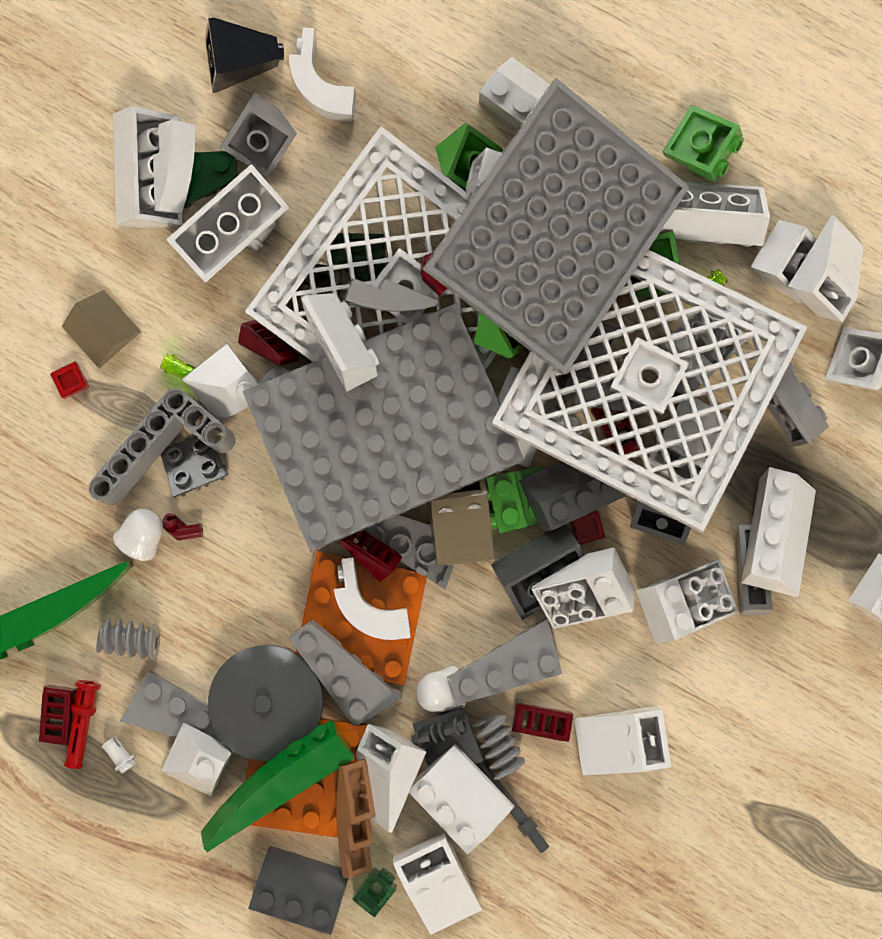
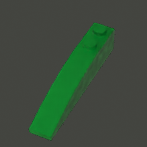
[0,561,134,660]
[201,720,355,852]

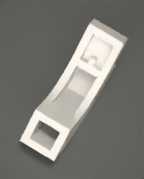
[289,27,356,123]
[334,557,411,640]

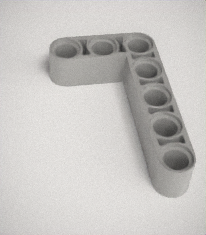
[89,388,236,506]

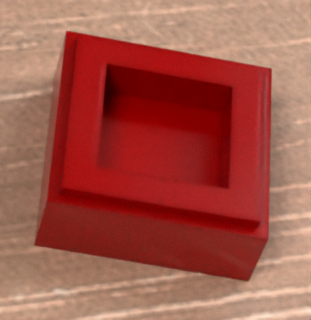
[50,361,89,399]
[571,511,606,545]

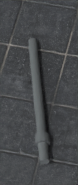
[437,711,549,853]

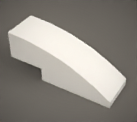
[153,119,195,214]

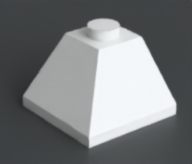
[825,327,882,391]
[182,344,259,421]
[161,723,233,797]

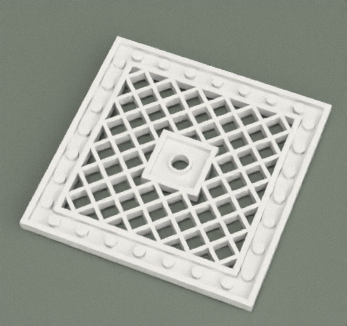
[245,126,497,370]
[492,250,808,533]

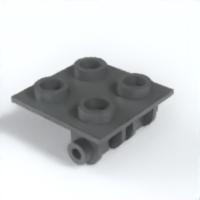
[161,436,229,498]
[411,708,484,766]

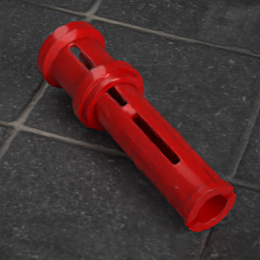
[64,680,101,769]

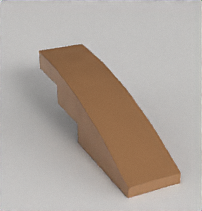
[337,759,376,879]

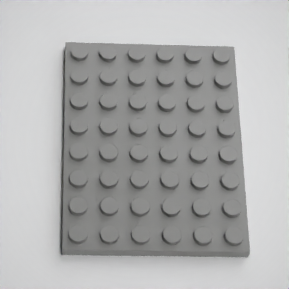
[423,78,690,374]
[242,304,525,552]

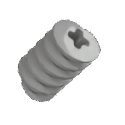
[96,618,160,660]
[472,715,525,780]

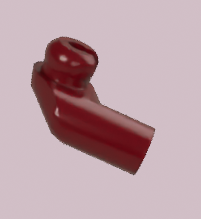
[420,252,447,296]
[162,513,203,541]

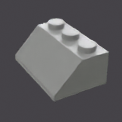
[767,362,829,447]

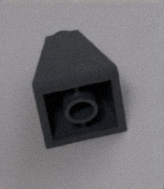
[205,18,284,93]

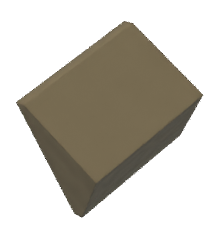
[62,290,141,368]

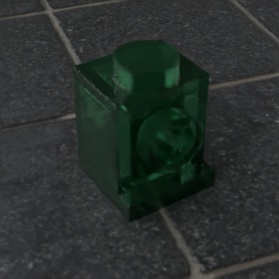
[352,867,397,918]

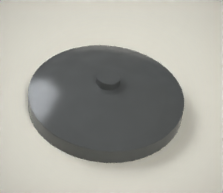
[208,645,323,761]

